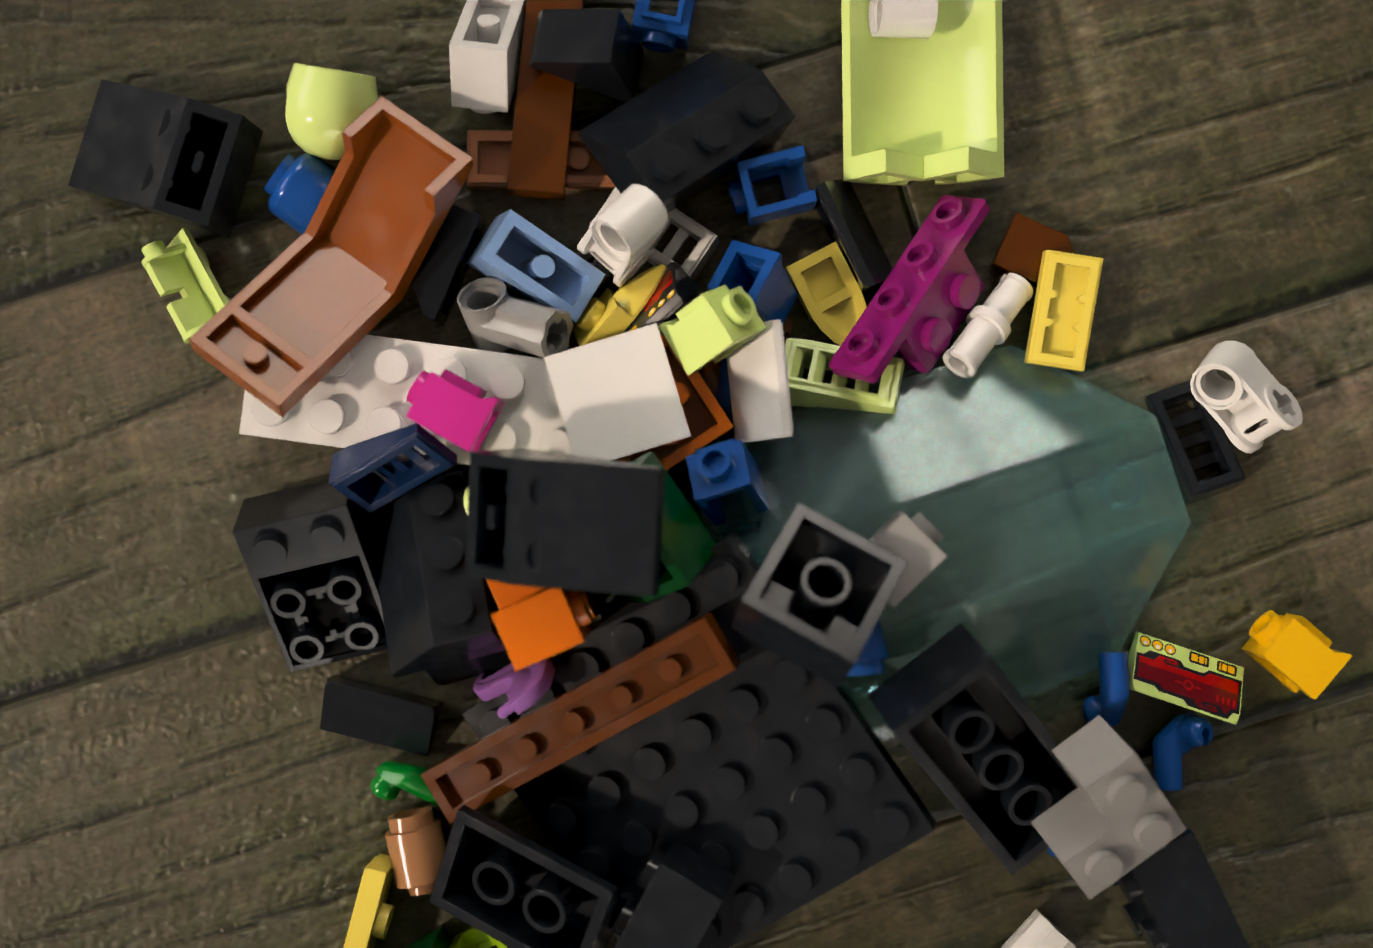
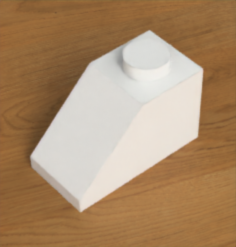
[449,0,526,114]

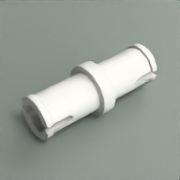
[942,273,1034,378]

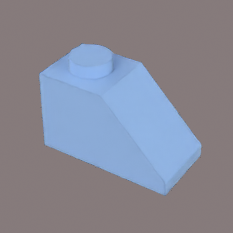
[466,209,606,323]

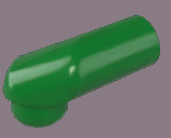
[370,760,440,808]

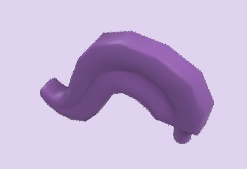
[473,657,556,719]

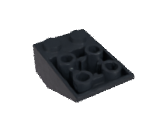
[68,79,263,237]
[465,448,666,597]
[232,479,388,672]

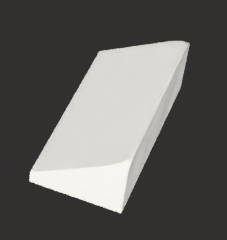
[726,319,794,443]

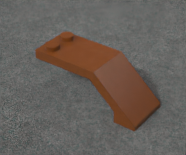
[189,96,473,418]

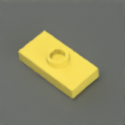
[1024,250,1104,372]
[343,853,394,948]

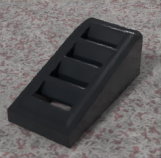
[1145,380,1246,506]

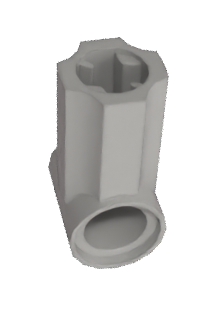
[457,277,573,357]

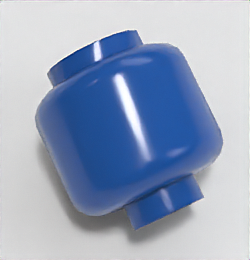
[264,153,336,235]

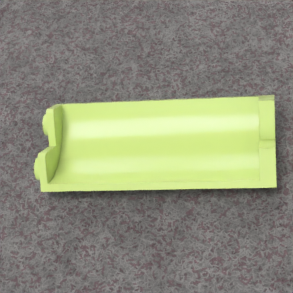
[841,0,1004,186]

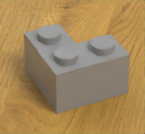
[1031,715,1187,900]

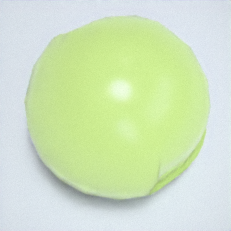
[285,63,378,160]

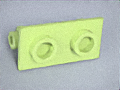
[141,227,230,344]

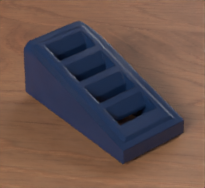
[329,423,457,513]

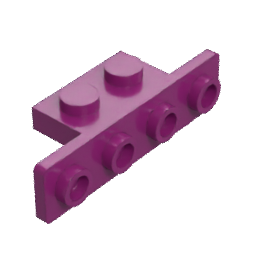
[829,195,990,383]

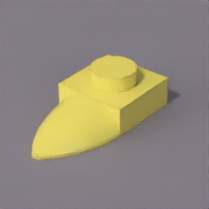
[785,241,867,346]
[572,264,667,346]

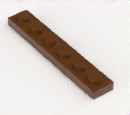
[421,611,741,823]

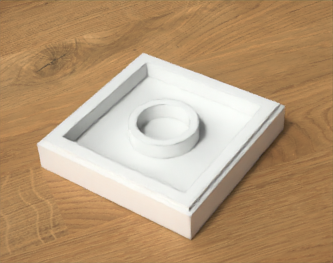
[543,323,691,461]

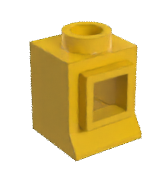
[1241,610,1352,700]

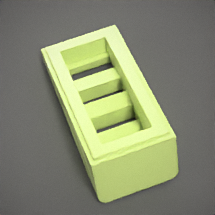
[785,338,905,414]

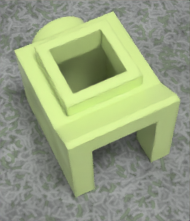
[658,284,766,376]

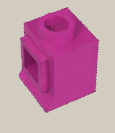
[406,369,506,452]

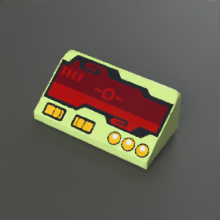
[1128,631,1244,725]

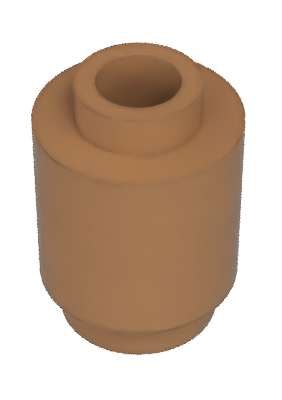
[385,806,446,896]

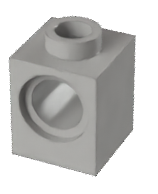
[869,510,947,608]

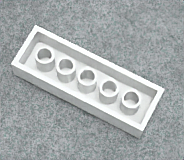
[239,335,573,465]

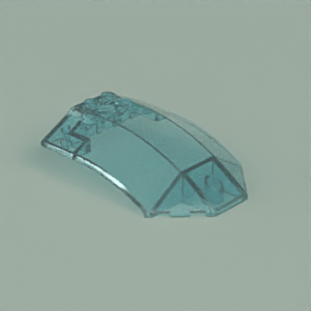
[695,344,1191,742]

